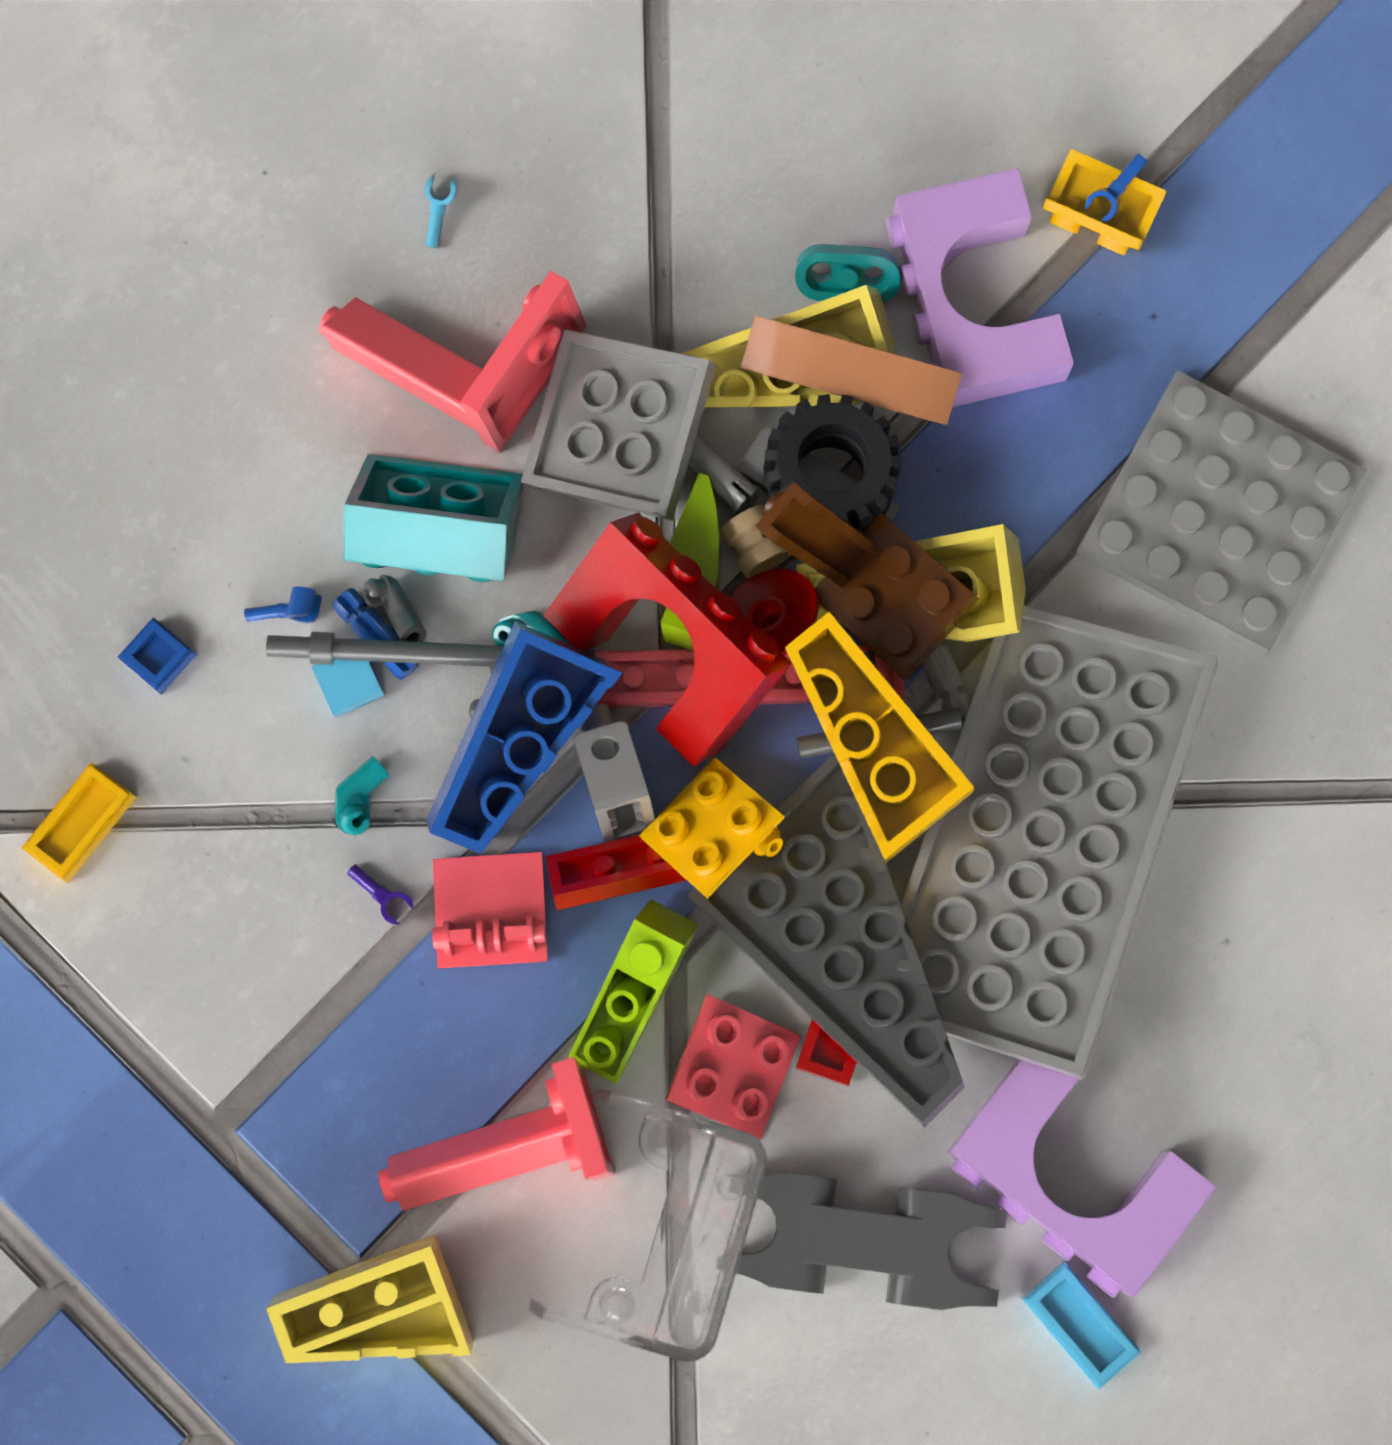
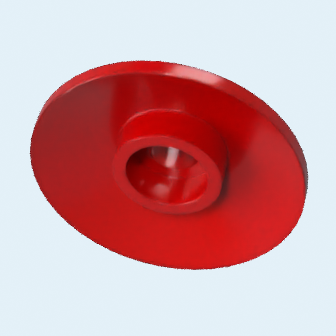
[729,569,819,656]

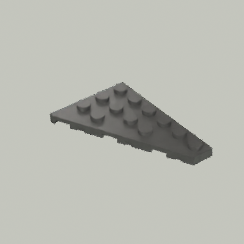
[688,753,965,1128]

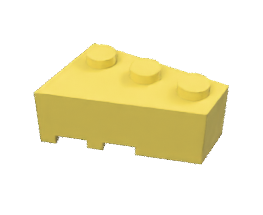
[266,1234,474,1363]

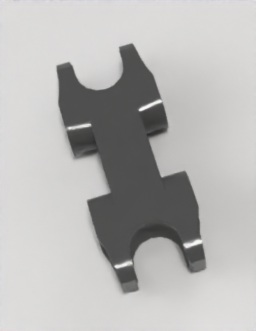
[717,1171,1007,1310]

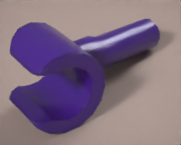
[347,864,414,925]

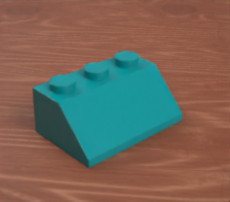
[344,454,523,582]

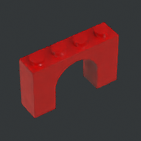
[543,512,792,767]

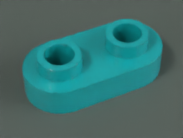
[795,244,900,303]

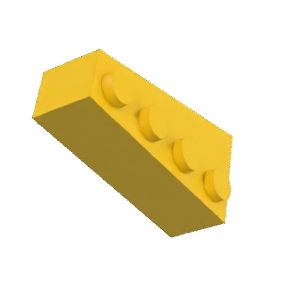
[785,612,974,863]

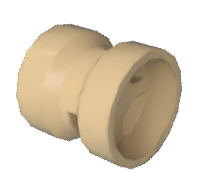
[720,505,791,579]

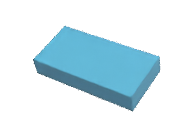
[1021,1262,1142,1389]

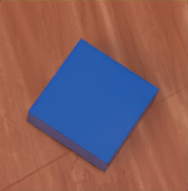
[117,617,197,694]

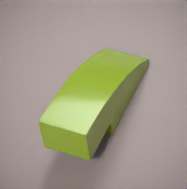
[661,473,722,651]

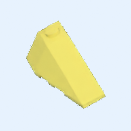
[681,285,897,408]
[796,524,1026,642]

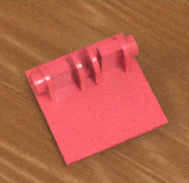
[432,852,548,969]
[665,994,801,1140]

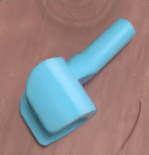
[425,173,458,249]

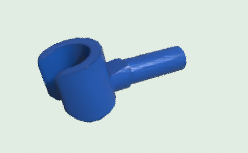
[1085,153,1148,222]
[244,586,322,623]

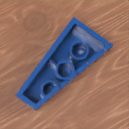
[426,621,622,854]

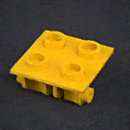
[639,757,785,899]

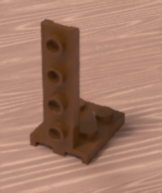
[755,481,979,681]

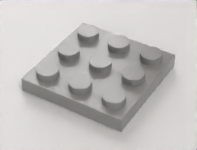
[521,329,716,521]

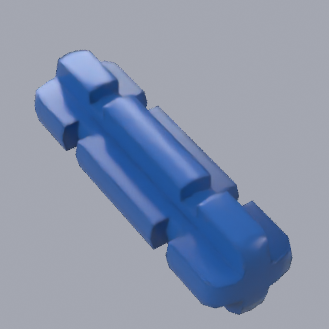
[332,588,419,680]

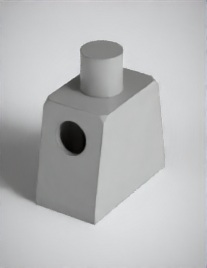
[573,704,655,842]

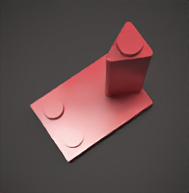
[319,271,587,453]
[378,1057,615,1211]

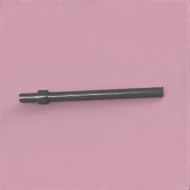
[266,632,595,667]

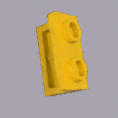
[1042,149,1167,256]

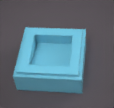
[311,660,385,718]

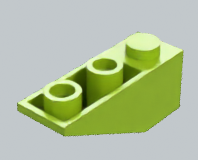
[568,899,699,1084]

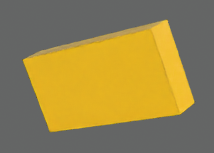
[21,762,137,883]

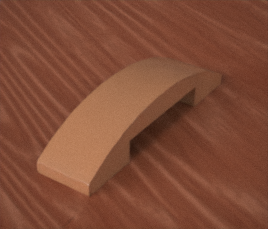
[740,316,962,425]

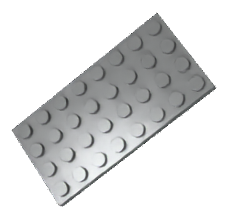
[901,605,1218,1080]

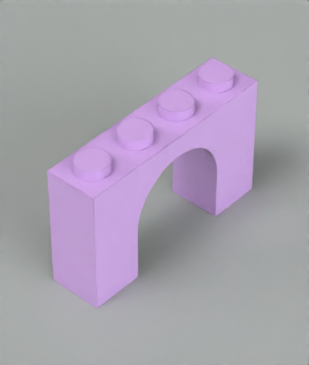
[886,168,1074,407]
[946,1059,1216,1298]

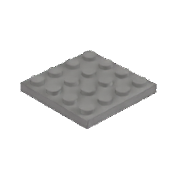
[1075,370,1367,655]

